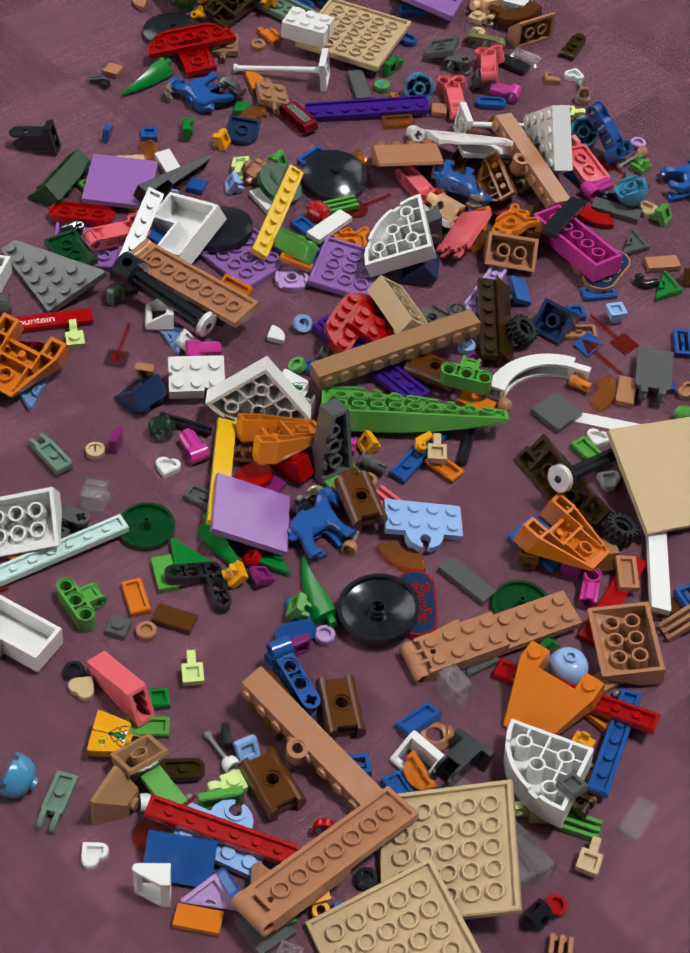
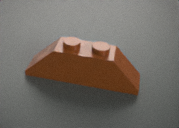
[476,151,518,203]

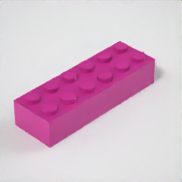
[532,204,622,282]

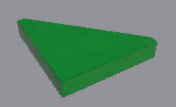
[655,270,683,302]
[171,538,212,564]
[256,549,290,577]

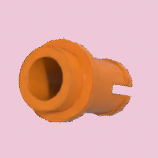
[568,374,592,393]

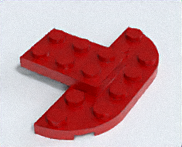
[148,23,236,77]
[324,293,394,354]

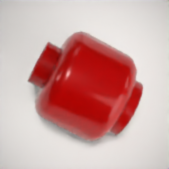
[306,200,331,225]

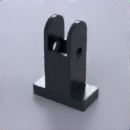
[9,120,61,156]
[430,728,495,787]

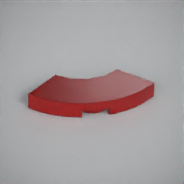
[577,205,614,229]

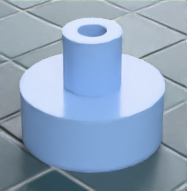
[293,314,312,332]
[457,338,476,356]

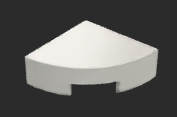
[267,325,285,345]

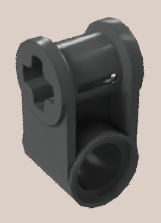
[442,52,472,76]
[61,503,91,533]

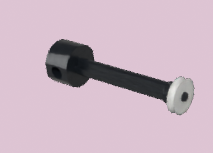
[110,251,217,337]
[548,447,617,493]

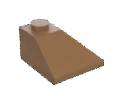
[110,733,170,782]
[90,765,141,825]

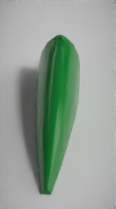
[121,57,173,95]
[197,513,253,580]
[301,556,337,627]

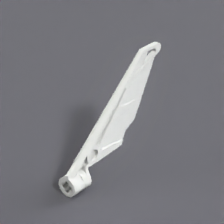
[406,125,513,146]

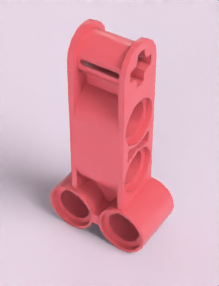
[475,44,505,83]
[436,75,466,121]
[395,165,446,208]
[82,213,151,251]

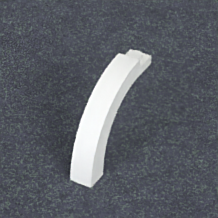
[485,354,591,401]

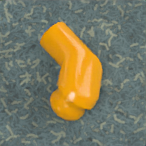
[191,5,205,20]
[414,431,433,453]

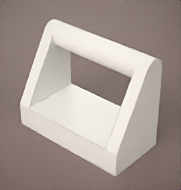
[145,299,174,330]
[389,730,444,774]
[132,863,172,907]

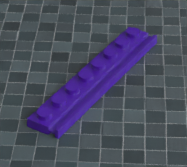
[305,95,430,122]
[312,313,430,398]

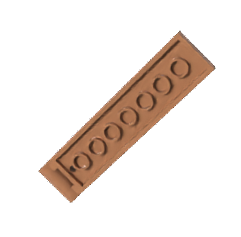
[130,238,259,328]
[399,590,582,685]
[231,786,419,936]

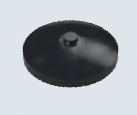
[143,12,200,44]
[302,150,367,201]
[202,206,253,252]
[337,573,420,645]

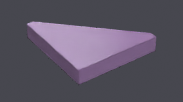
[180,873,237,911]

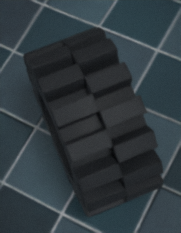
[505,314,538,348]
[601,511,640,547]

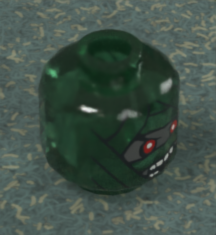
[148,415,176,441]

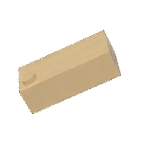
[367,275,428,334]

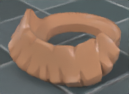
[421,722,454,751]

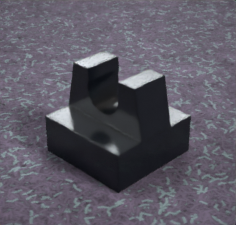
[523,897,555,931]

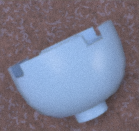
[546,647,589,685]

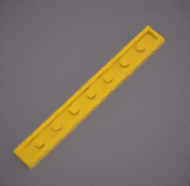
[250,164,304,261]
[206,417,236,525]

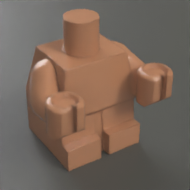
[243,158,267,185]

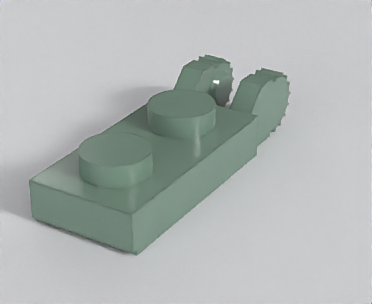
[28,433,74,476]
[36,770,79,833]

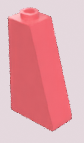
[87,651,156,727]

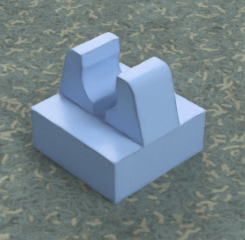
[224,171,244,195]
[605,302,628,324]
[233,734,261,762]

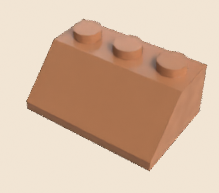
[506,12,556,49]
[483,231,539,273]

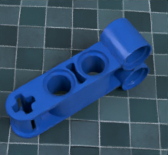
[586,101,633,165]
[264,635,321,717]

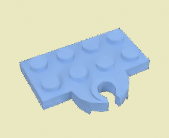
[383,498,463,553]
[174,799,264,880]

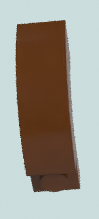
[489,0,542,30]

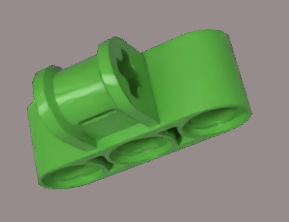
[273,228,318,264]
[440,355,493,395]
[56,577,108,633]

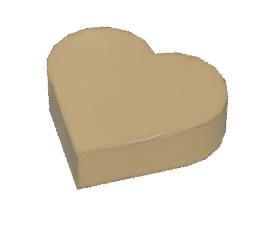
[638,201,658,219]
[68,676,94,702]

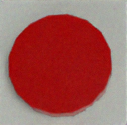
[235,462,274,488]

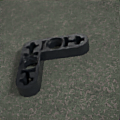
[163,561,232,614]

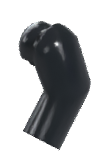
[89,74,110,90]
[599,190,618,200]
[59,220,85,233]
[634,273,660,288]

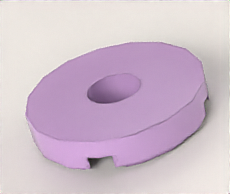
[274,266,309,293]

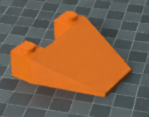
[0,312,70,398]
[235,413,317,466]
[512,493,611,571]
[503,640,605,735]

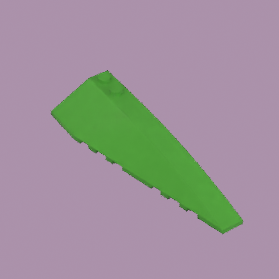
[321,385,509,433]

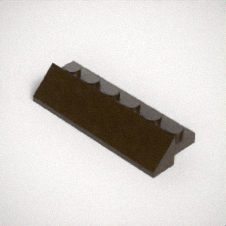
[203,0,259,29]
[476,275,514,367]
[514,434,612,531]

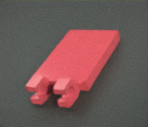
[571,135,610,184]
[436,210,492,259]

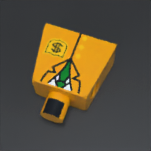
[87,710,142,757]

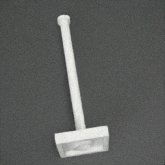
[233,48,330,92]
[453,102,525,133]

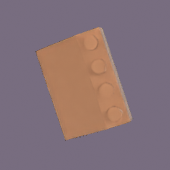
[371,140,443,167]
[587,601,665,686]

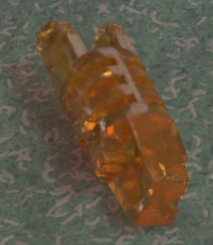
[467,226,494,254]

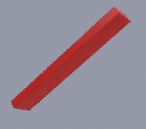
[577,554,647,647]

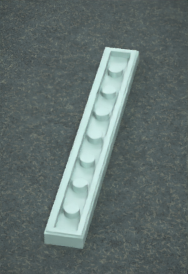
[0,514,129,587]

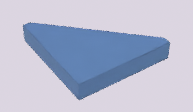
[158,326,189,356]
[19,376,49,412]

